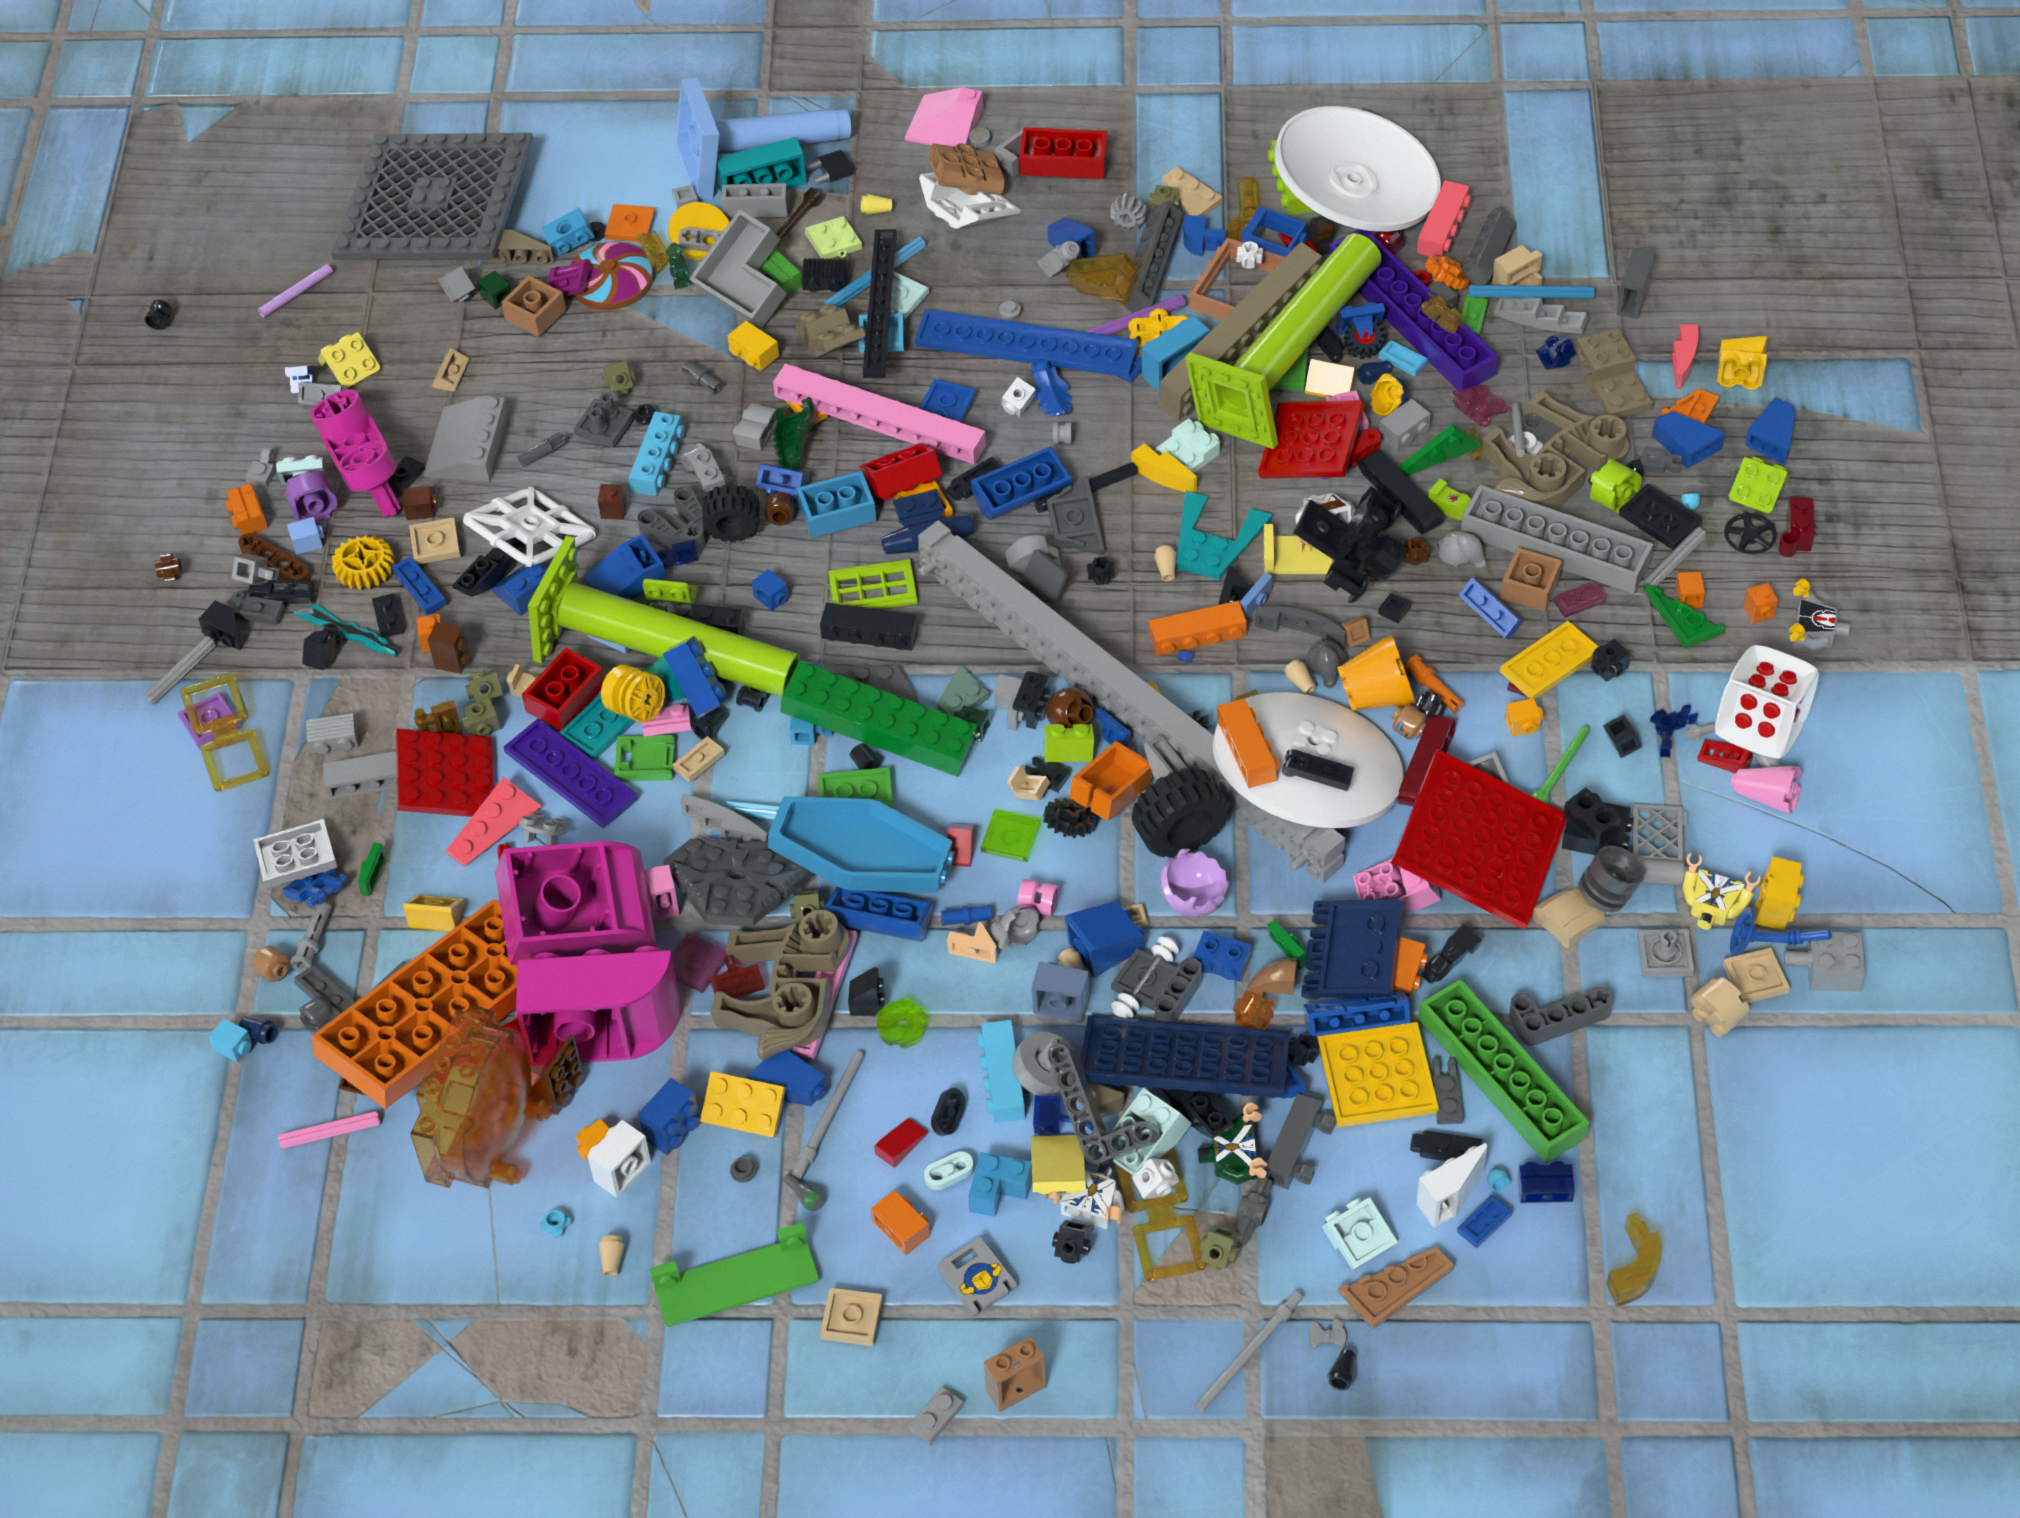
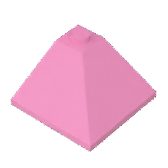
[905,87,983,147]

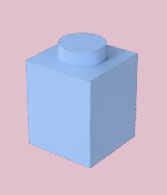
[287,517,325,555]

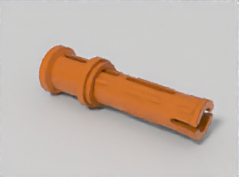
[1404,654,1465,714]

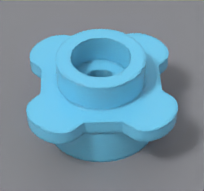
[540,1209,571,1237]

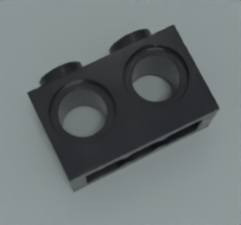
[1563,787,1621,847]

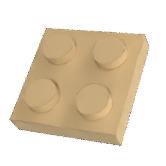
[409,517,461,565]
[1722,947,1790,1003]
[820,1288,883,1346]

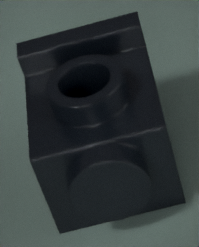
[1603,714,1642,758]

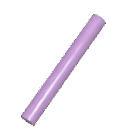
[258,264,333,318]

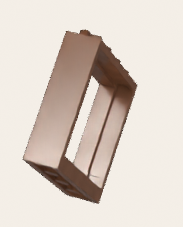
[1188,238,1285,320]

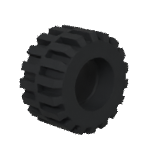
[702,484,760,542]

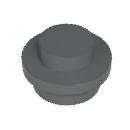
[730,1157,756,1183]

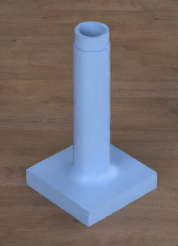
[675,78,851,200]

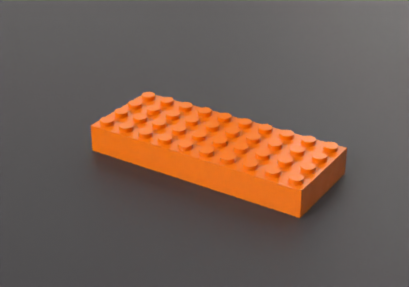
[312,899,517,1109]

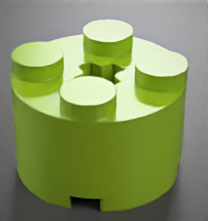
[1590,459,1642,513]

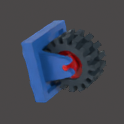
[1335,302,1385,359]

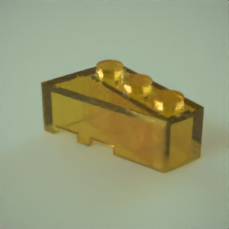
[1066,253,1138,304]

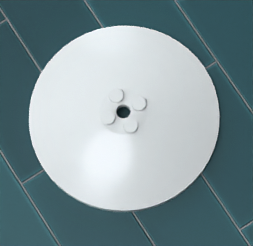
[1274,106,1441,231]
[1212,692,1403,828]

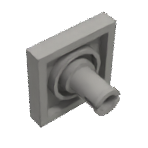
[1637,929,1694,978]

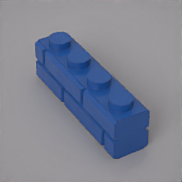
[1304,990,1411,1037]

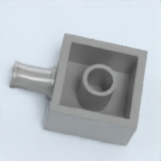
[1784,932,1865,992]

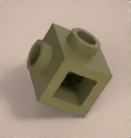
[1148,185,1180,210]
[602,361,635,396]
[465,670,503,703]
[461,698,500,736]
[790,889,825,925]
[1199,1225,1240,1270]

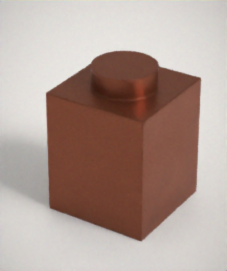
[598,484,626,520]
[403,486,437,520]

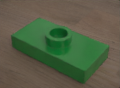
[357,842,386,897]
[1267,920,1307,969]

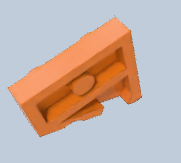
[1661,389,1719,424]

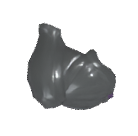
[1306,640,1347,688]

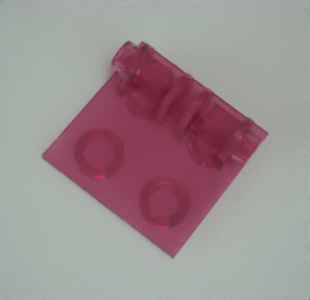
[1453,385,1512,427]

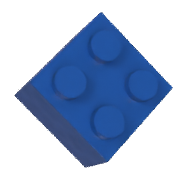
[638,1078,700,1156]

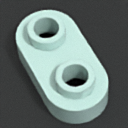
[924,1152,974,1190]

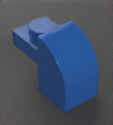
[1183,215,1226,256]

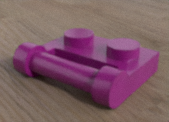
[547,259,592,297]

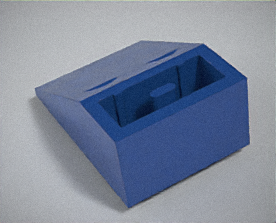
[584,534,666,599]

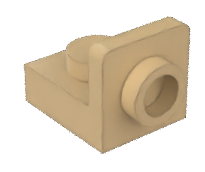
[507,664,538,697]

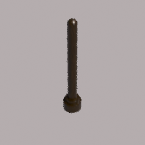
[775,187,822,247]

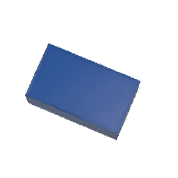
[1178,650,1193,662]

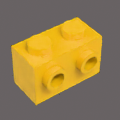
[727,321,779,371]

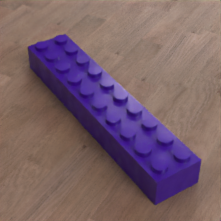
[1328,229,1499,394]

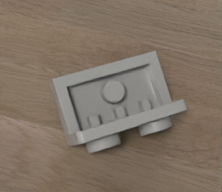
[689,449,729,489]

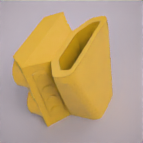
[1716,336,1768,390]

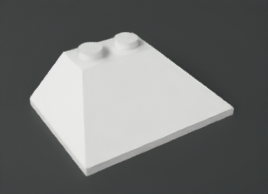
[919,172,1021,229]

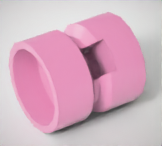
[1017,878,1059,917]

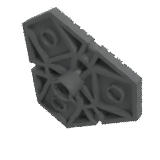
[664,838,814,926]

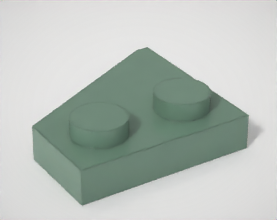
[937,666,989,718]

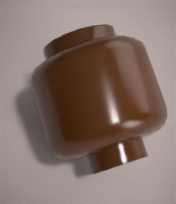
[765,492,794,526]

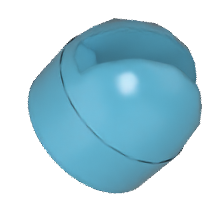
[1681,493,1700,510]
[1487,1169,1510,1192]

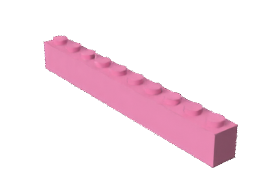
[773,364,986,464]

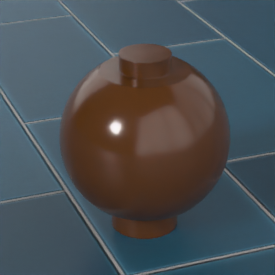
[1046,687,1094,728]

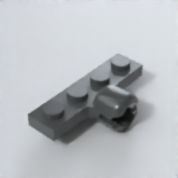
[294,965,356,1032]

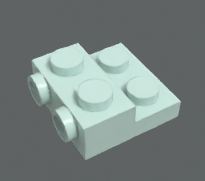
[1156,419,1220,473]
[276,455,326,485]
[1322,1197,1398,1270]

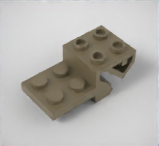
[794,304,866,357]
[1576,328,1653,418]

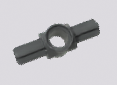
[1235,1176,1273,1245]

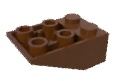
[528,1034,584,1115]

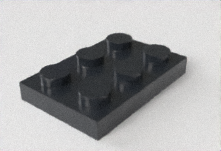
[1619,483,1703,550]

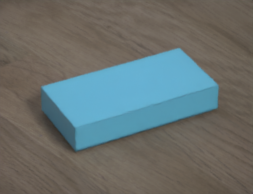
[1378,340,1428,377]

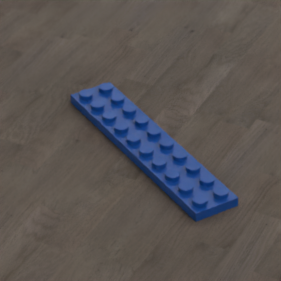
[914,309,1138,378]

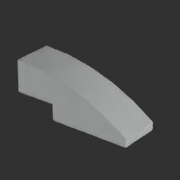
[1144,735,1188,782]

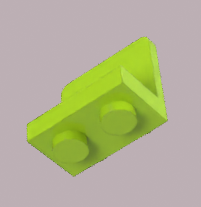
[1729,457,1790,514]
[643,579,699,606]

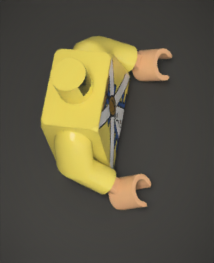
[1682,853,1762,930]

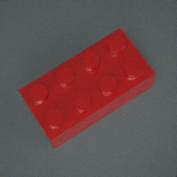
[1019,127,1108,179]

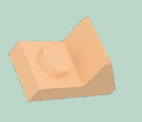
[947,922,997,964]

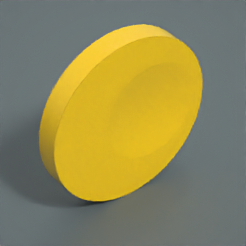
[668,202,729,261]

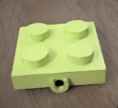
[805,216,862,259]

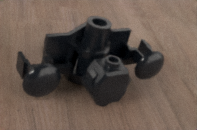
[1293,486,1406,603]

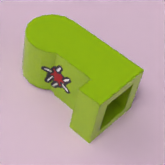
[1428,479,1472,520]

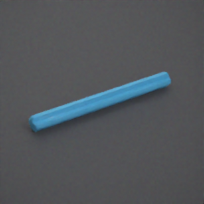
[824,237,926,307]
[1468,285,1595,298]

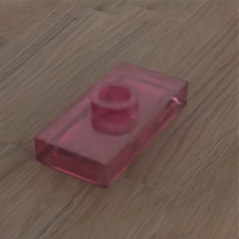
[1553,581,1607,618]

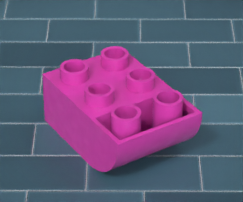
[495,841,658,965]
[516,946,682,1066]

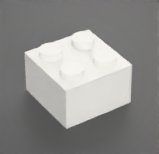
[587,1120,651,1198]

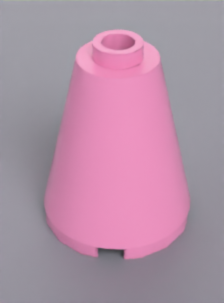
[1731,766,1802,815]

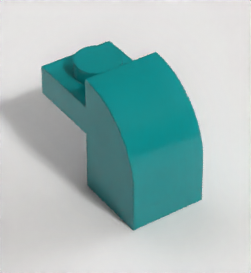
[645,657,685,701]

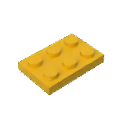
[700,1071,786,1137]

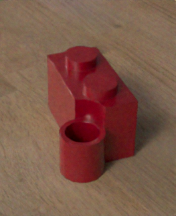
[1778,497,1815,557]

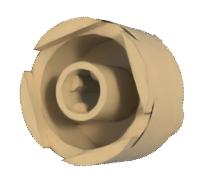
[1691,976,1750,1038]

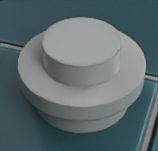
[999,301,1021,321]

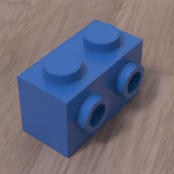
[756,464,810,498]
[1194,931,1251,982]

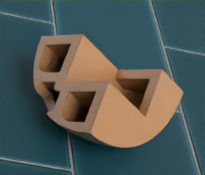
[1242,958,1298,1006]

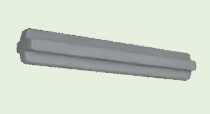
[1644,527,1706,587]
[144,636,216,704]

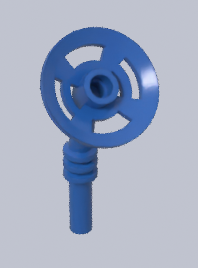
[1730,907,1832,956]

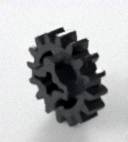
[1043,798,1097,838]

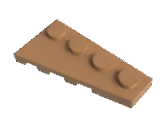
[1338,1247,1454,1329]

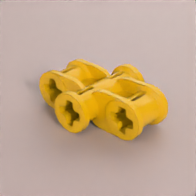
[1128,308,1189,347]

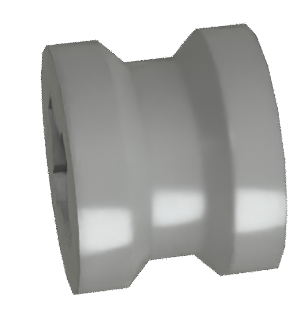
[1053,422,1071,445]

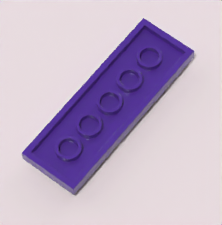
[503,718,638,828]

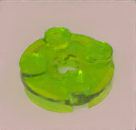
[877,998,927,1048]

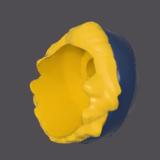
[1370,373,1409,416]

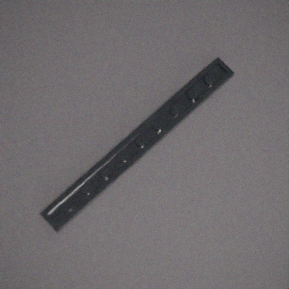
[863,229,897,378]

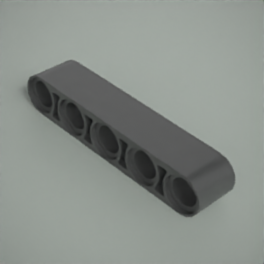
[1462,206,1515,285]

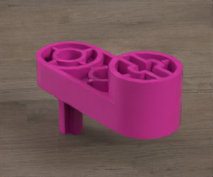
[310,389,401,517]

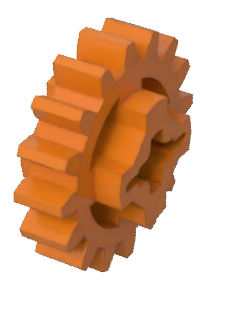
[1425,254,1469,290]

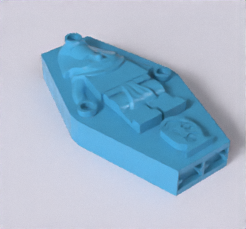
[768,796,955,893]

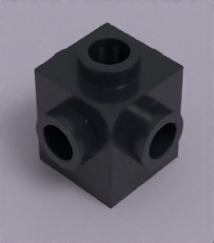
[1591,639,1630,682]
[1052,1220,1092,1264]

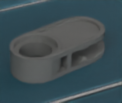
[1522,413,1562,444]

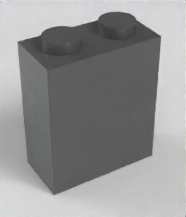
[1616,248,1655,319]

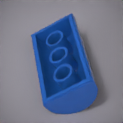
[971,446,1073,520]
[824,886,933,942]

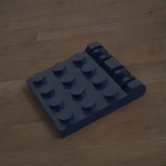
[1301,899,1404,999]

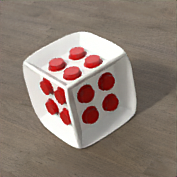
[1715,645,1819,759]

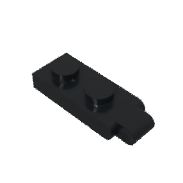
[946,457,1002,500]
[1410,1131,1482,1161]

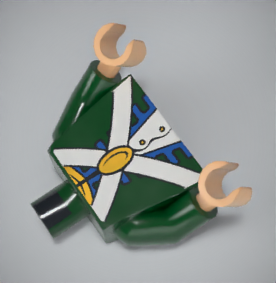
[1197,1103,1267,1185]

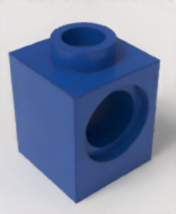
[751,569,789,611]

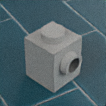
[438,266,475,302]

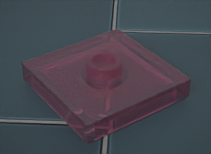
[671,932,729,993]

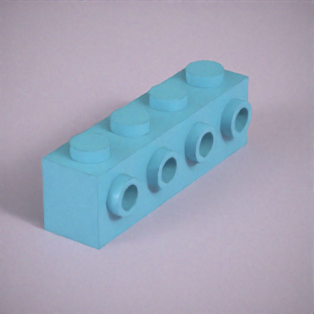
[628,412,685,497]

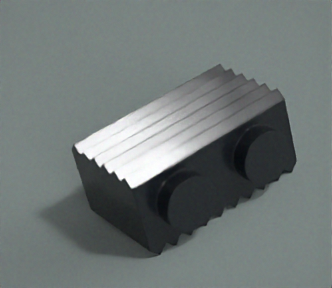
[801,258,848,292]

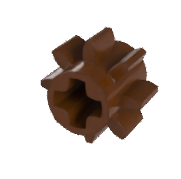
[1404,537,1431,566]
[155,553,182,582]

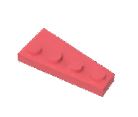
[445,777,542,867]

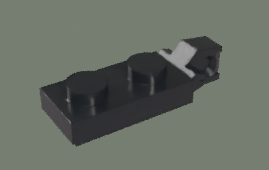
[248,580,315,604]

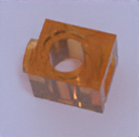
[1233,991,1274,1029]

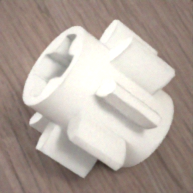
[1236,241,1263,269]

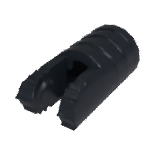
[1315,325,1343,363]

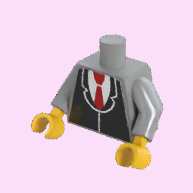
[1789,579,1850,652]

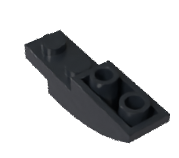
[452,537,526,597]
[1161,1088,1234,1139]

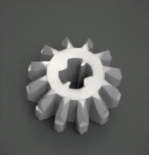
[1110,193,1146,231]

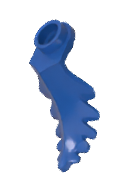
[1030,361,1073,416]

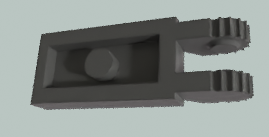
[1432,1058,1463,1125]

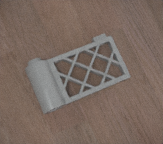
[1632,803,1689,886]

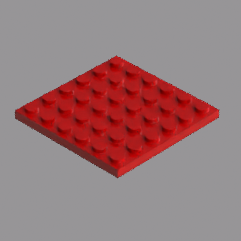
[1391,749,1566,930]

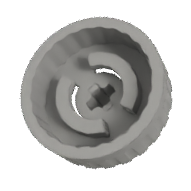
[1012,1031,1076,1098]

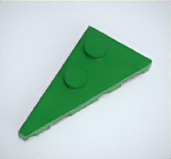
[1398,424,1482,476]
[1644,584,1725,649]

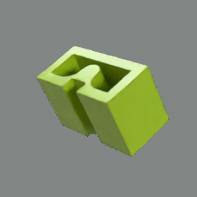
[1043,724,1094,762]

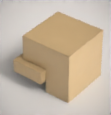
[1492,245,1543,286]

